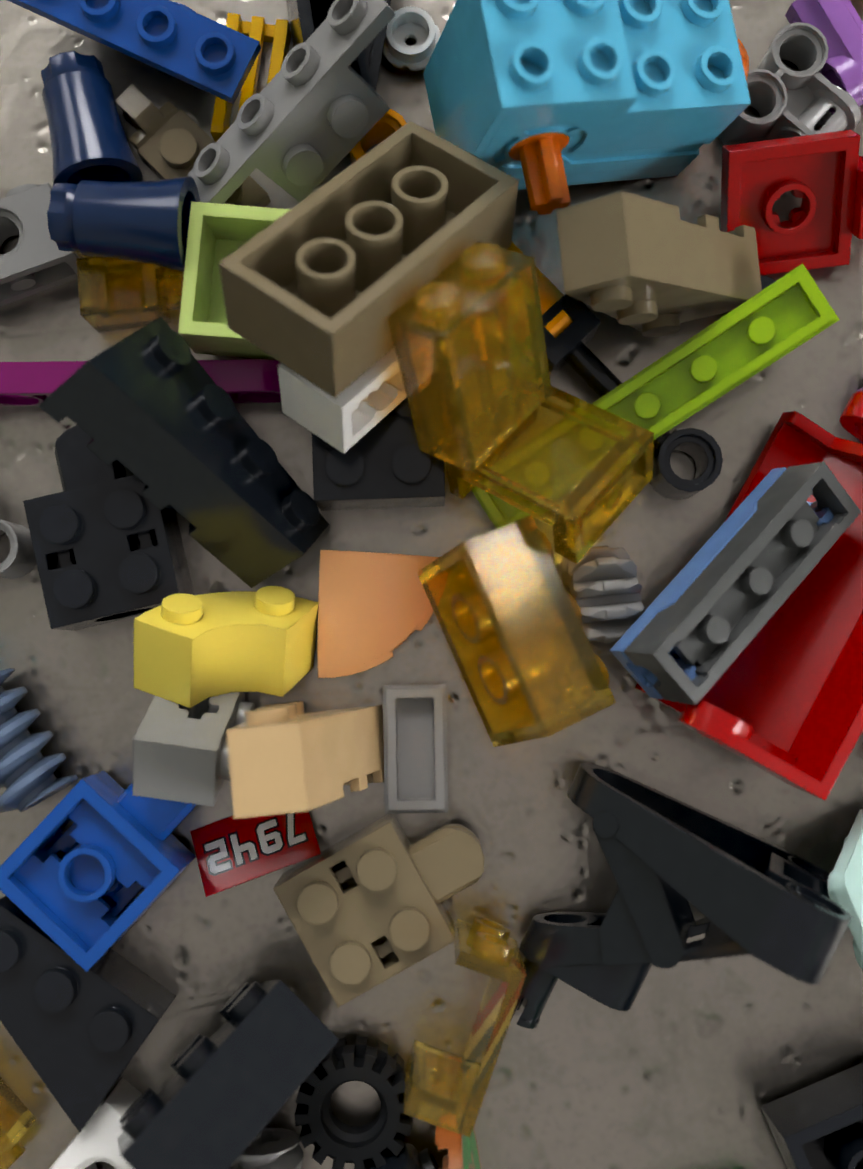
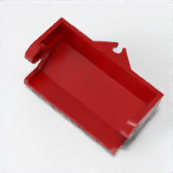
[635,391,863,801]

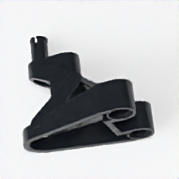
[500,762,852,1029]

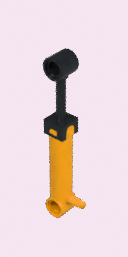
[349,109,723,500]

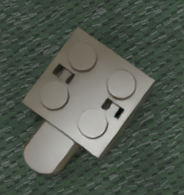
[273,814,485,1007]

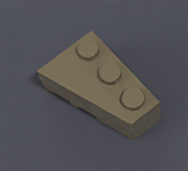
[556,191,762,337]

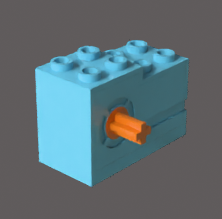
[423,0,751,215]

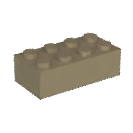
[219,121,519,398]

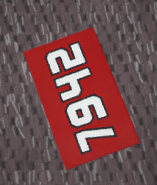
[190,811,321,897]

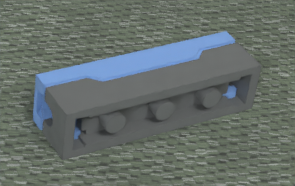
[610,462,861,705]

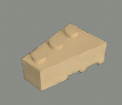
[226,701,384,819]

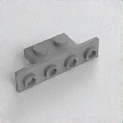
[187,0,396,204]

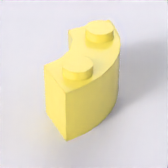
[134,586,319,708]

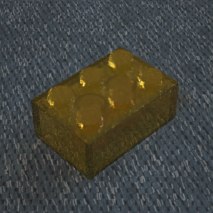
[417,515,616,747]

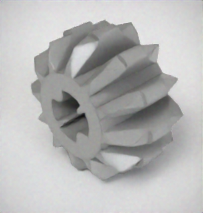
[557,545,645,656]

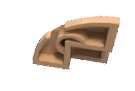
[317,550,448,678]

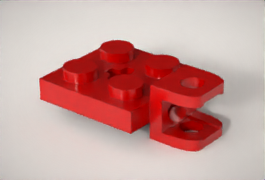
[720,130,863,275]

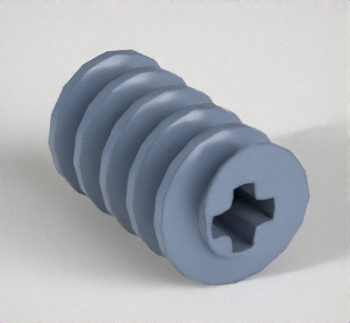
[0,668,79,813]

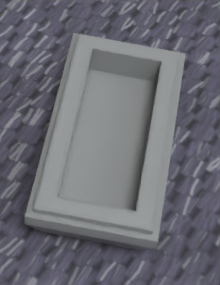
[383,685,448,814]

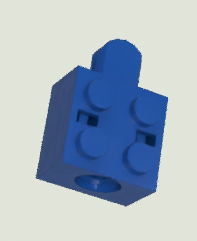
[0,771,197,972]

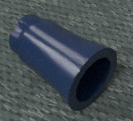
[41,51,143,186]
[47,176,200,272]

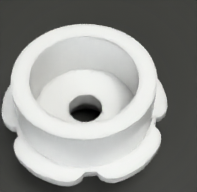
[383,6,441,71]

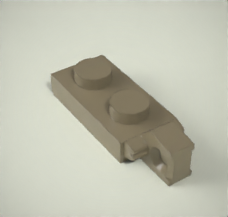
[115,84,271,207]

